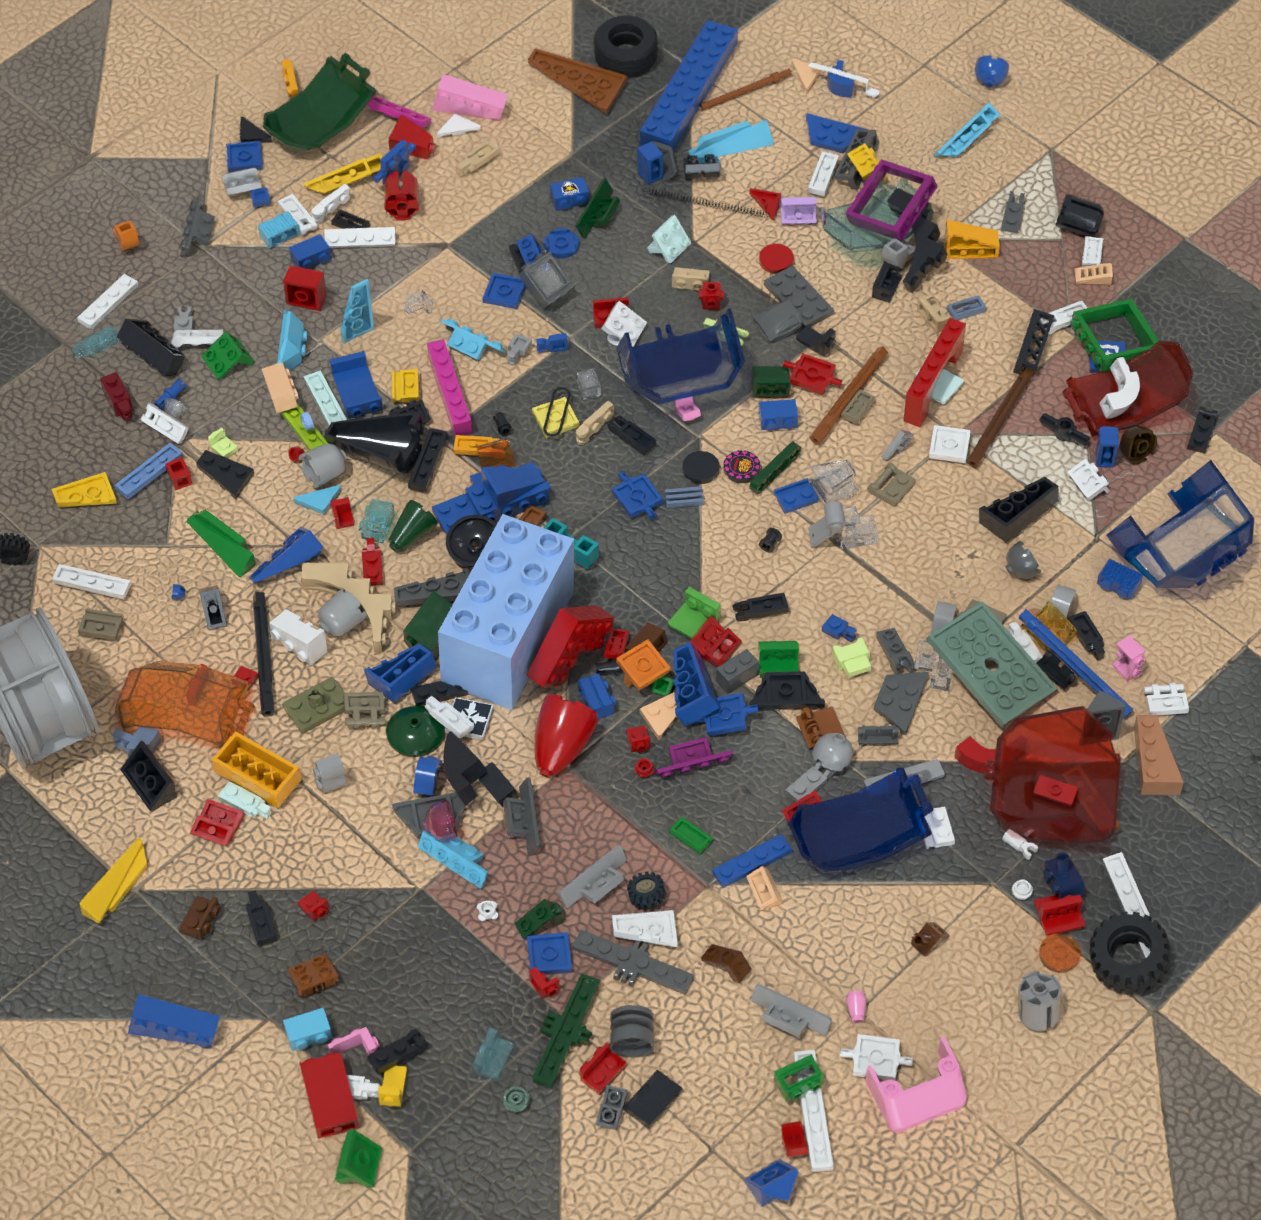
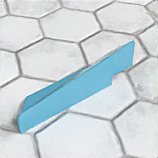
[933,102,1000,157]
[688,120,773,157]

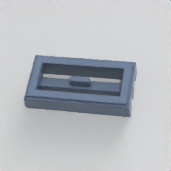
[946,295,987,321]
[665,486,704,508]

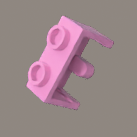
[1112,634,1145,681]

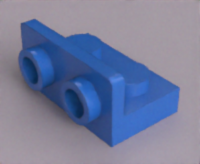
[517,234,550,272]

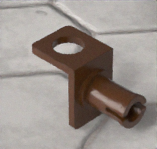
[911,922,950,956]

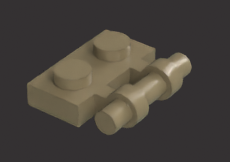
[343,692,385,728]

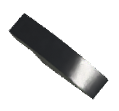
[443,731,487,806]

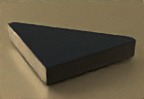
[240,116,272,143]

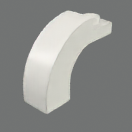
[1099,357,1140,419]

